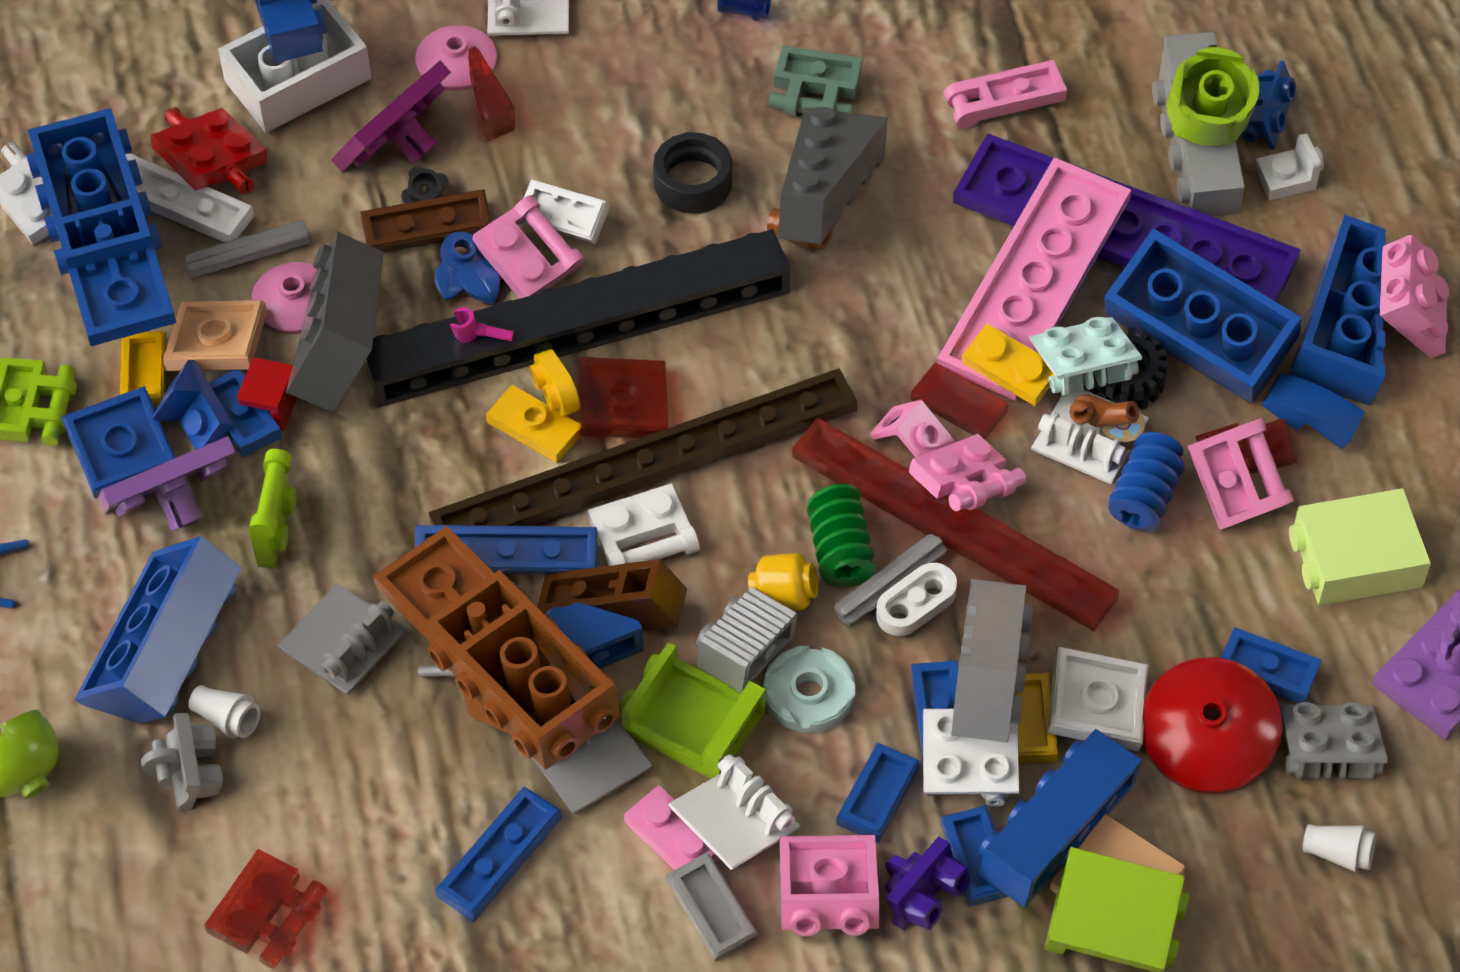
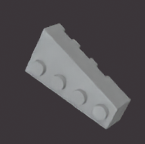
[1152,31,1245,217]
[951,579,1033,743]

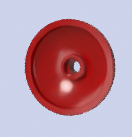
[1143,657,1282,794]

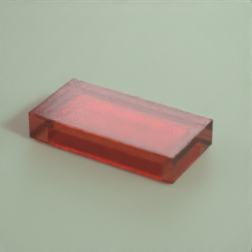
[911,362,1008,439]

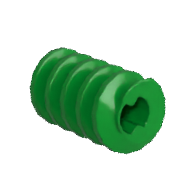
[806,483,877,587]

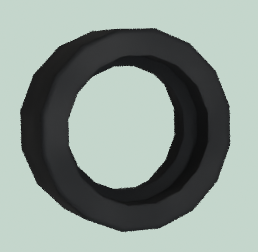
[653,132,732,213]

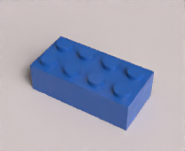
[1104,228,1302,404]

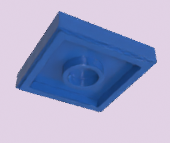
[62,386,175,498]

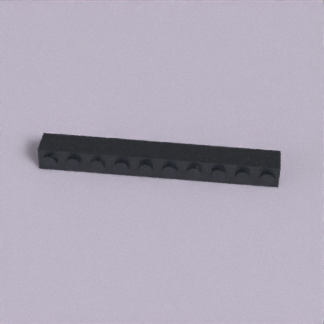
[364,229,790,408]

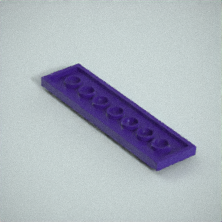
[953,133,1301,302]

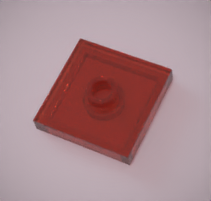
[577,357,669,438]

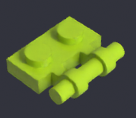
[0,357,77,446]

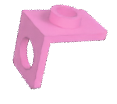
[870,400,955,458]

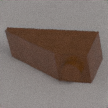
[537,559,687,631]

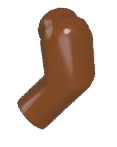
[1069,394,1139,427]

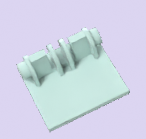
[1029,317,1142,396]

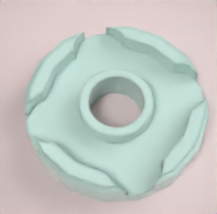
[763,646,855,733]

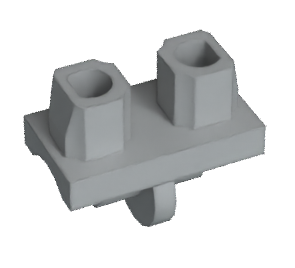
[141,713,223,810]

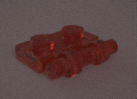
[204,849,328,969]

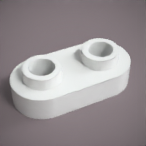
[876,563,957,636]

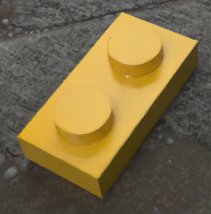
[962,323,1054,406]

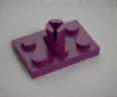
[331,60,451,172]

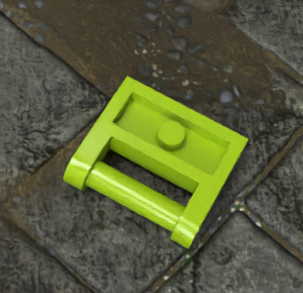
[249,449,296,568]

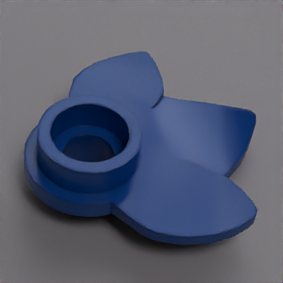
[434,232,500,305]

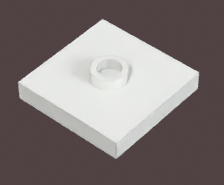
[1047,647,1148,751]

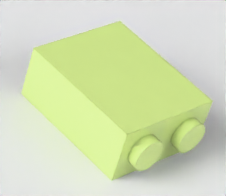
[1289,488,1431,606]

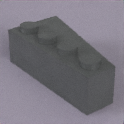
[778,107,888,244]
[286,231,384,413]

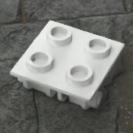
[487,0,569,36]
[1031,390,1149,485]
[923,709,1019,807]
[668,754,800,870]

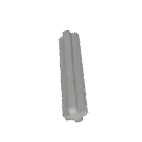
[185,220,310,278]
[834,534,947,626]

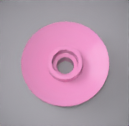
[415,25,497,91]
[251,262,317,334]

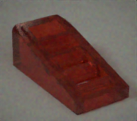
[468,46,516,141]

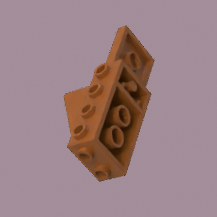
[373,526,620,770]

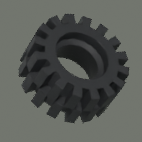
[1089,328,1168,410]

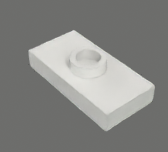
[523,179,610,245]

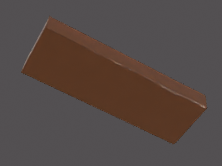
[360,189,492,252]

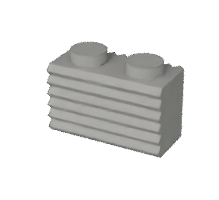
[696,587,798,693]

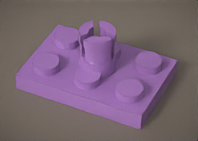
[98,436,236,532]
[1372,590,1460,740]

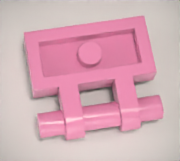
[909,434,1026,511]

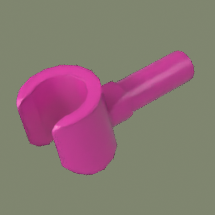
[450,307,514,343]

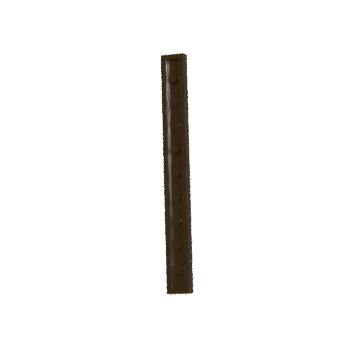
[428,368,857,526]

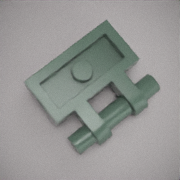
[768,45,863,116]

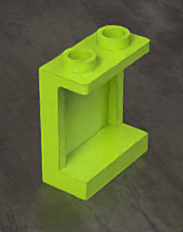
[619,642,766,778]
[1044,847,1190,972]

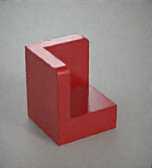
[237,357,298,431]

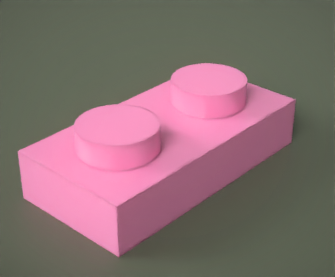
[624,785,719,870]

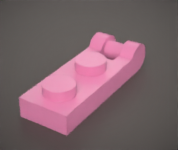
[944,60,1067,129]

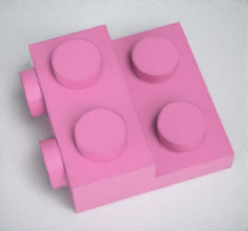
[1380,234,1449,359]
[780,835,879,936]

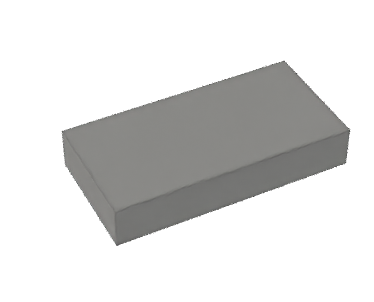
[666,852,758,961]

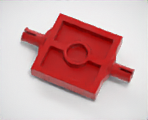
[151,107,267,195]

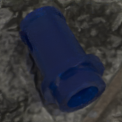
[717,0,771,22]

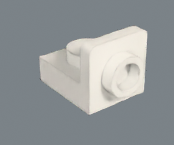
[1254,133,1324,201]

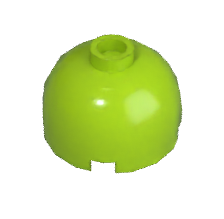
[0,709,59,799]

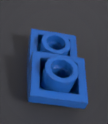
[1262,373,1365,449]

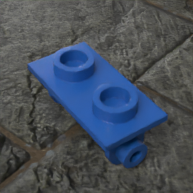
[1241,61,1297,150]

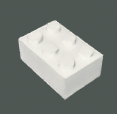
[218,0,372,133]

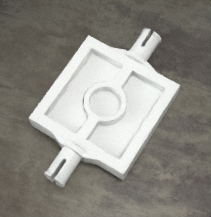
[0,142,52,245]

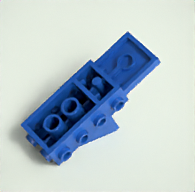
[26,108,177,346]

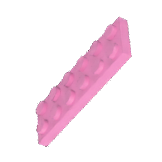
[937,157,1131,401]

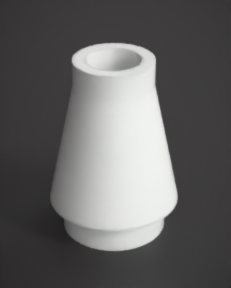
[189,685,261,739]
[1303,824,1377,872]

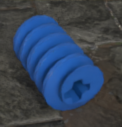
[1108,432,1185,532]

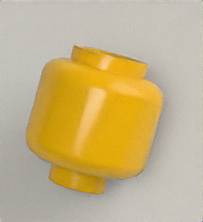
[748,552,818,611]

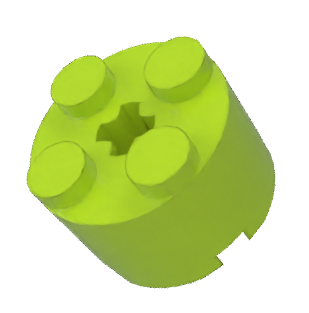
[1167,47,1259,146]

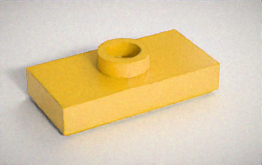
[486,384,583,463]

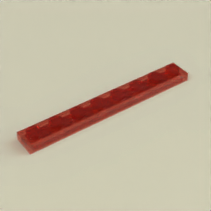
[792,417,1120,631]

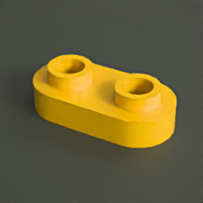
[529,349,580,416]

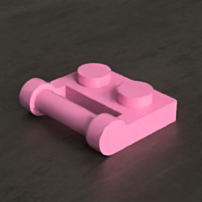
[472,195,585,299]
[1187,417,1294,530]

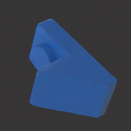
[152,360,233,450]

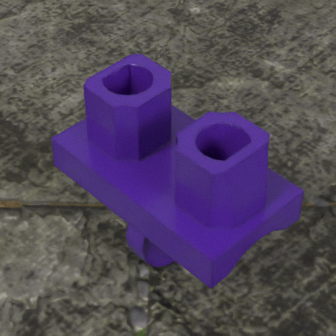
[884,836,970,931]

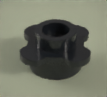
[401,166,449,203]

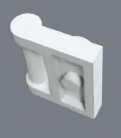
[588,483,700,566]

